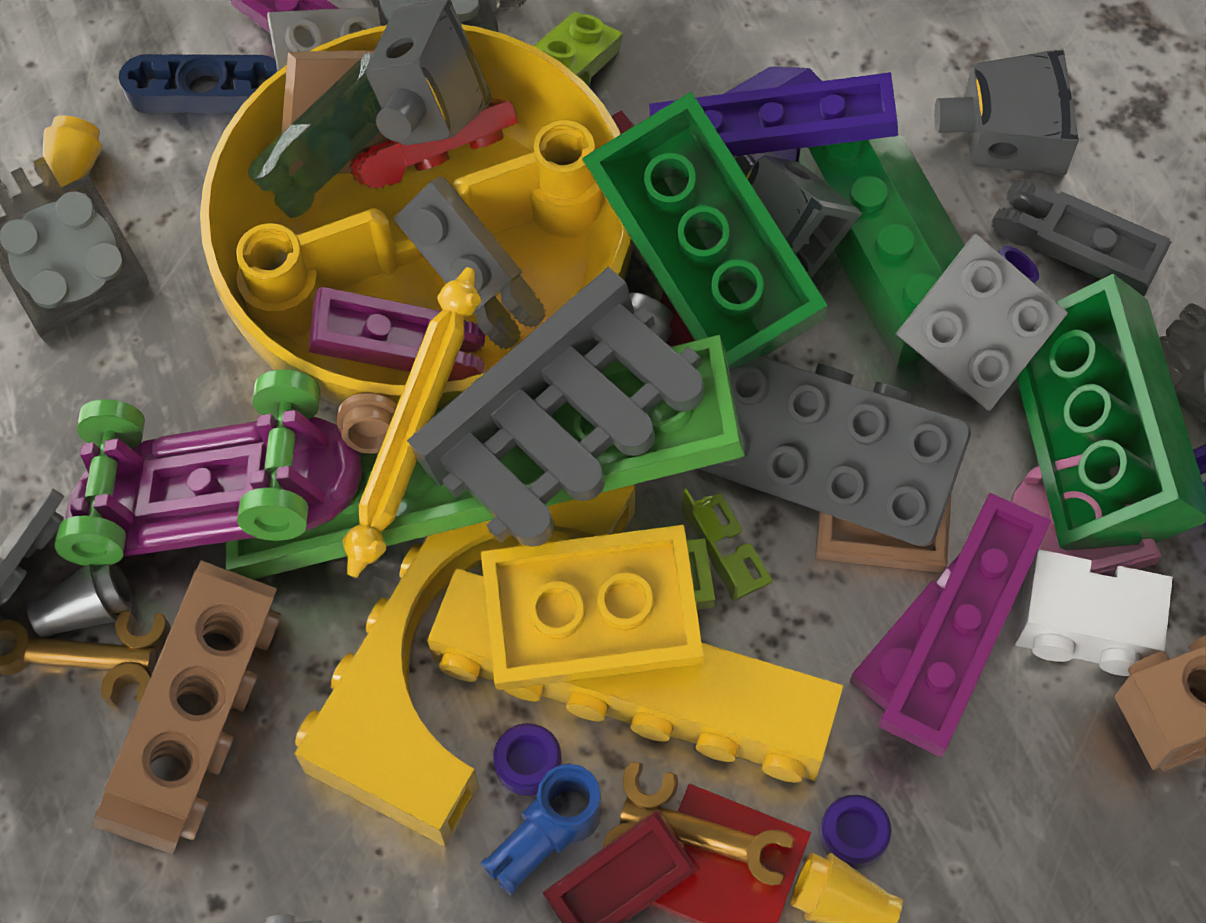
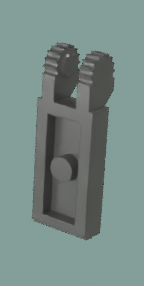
[393,176,546,350]
[991,180,1172,296]

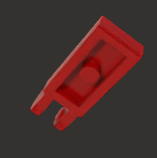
[349,98,519,190]

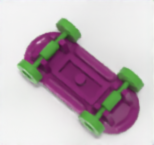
[55,369,363,567]

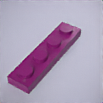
[878,492,1051,758]

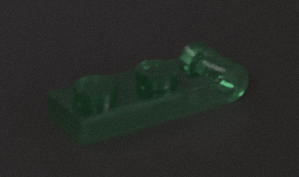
[248,52,382,218]

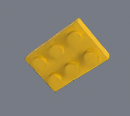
[481,525,704,690]

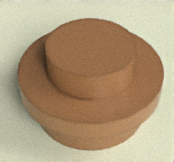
[337,393,397,454]

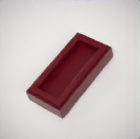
[542,810,700,923]

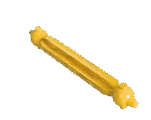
[343,267,481,578]

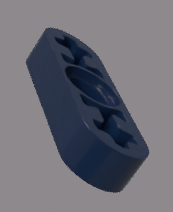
[119,54,277,114]

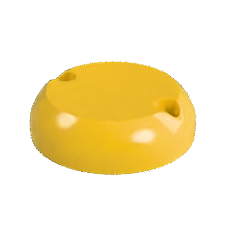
[200,24,633,409]

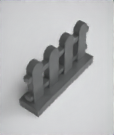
[407,267,705,547]

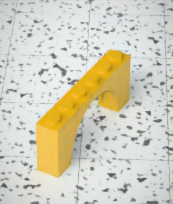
[294,485,635,847]

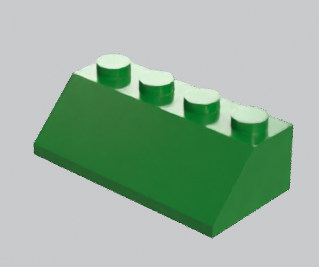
[582,91,828,370]
[799,134,965,367]
[1017,274,1206,551]

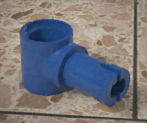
[480,764,602,896]

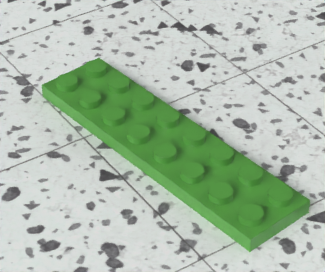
[226,335,745,579]

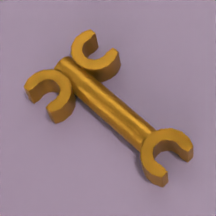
[0,610,171,707]
[603,761,795,885]

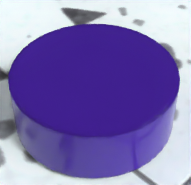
[493,723,562,796]
[819,795,892,869]

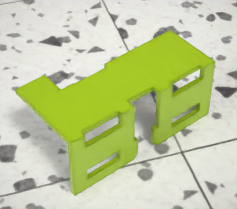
[682,488,773,601]

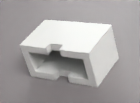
[1015,549,1173,676]

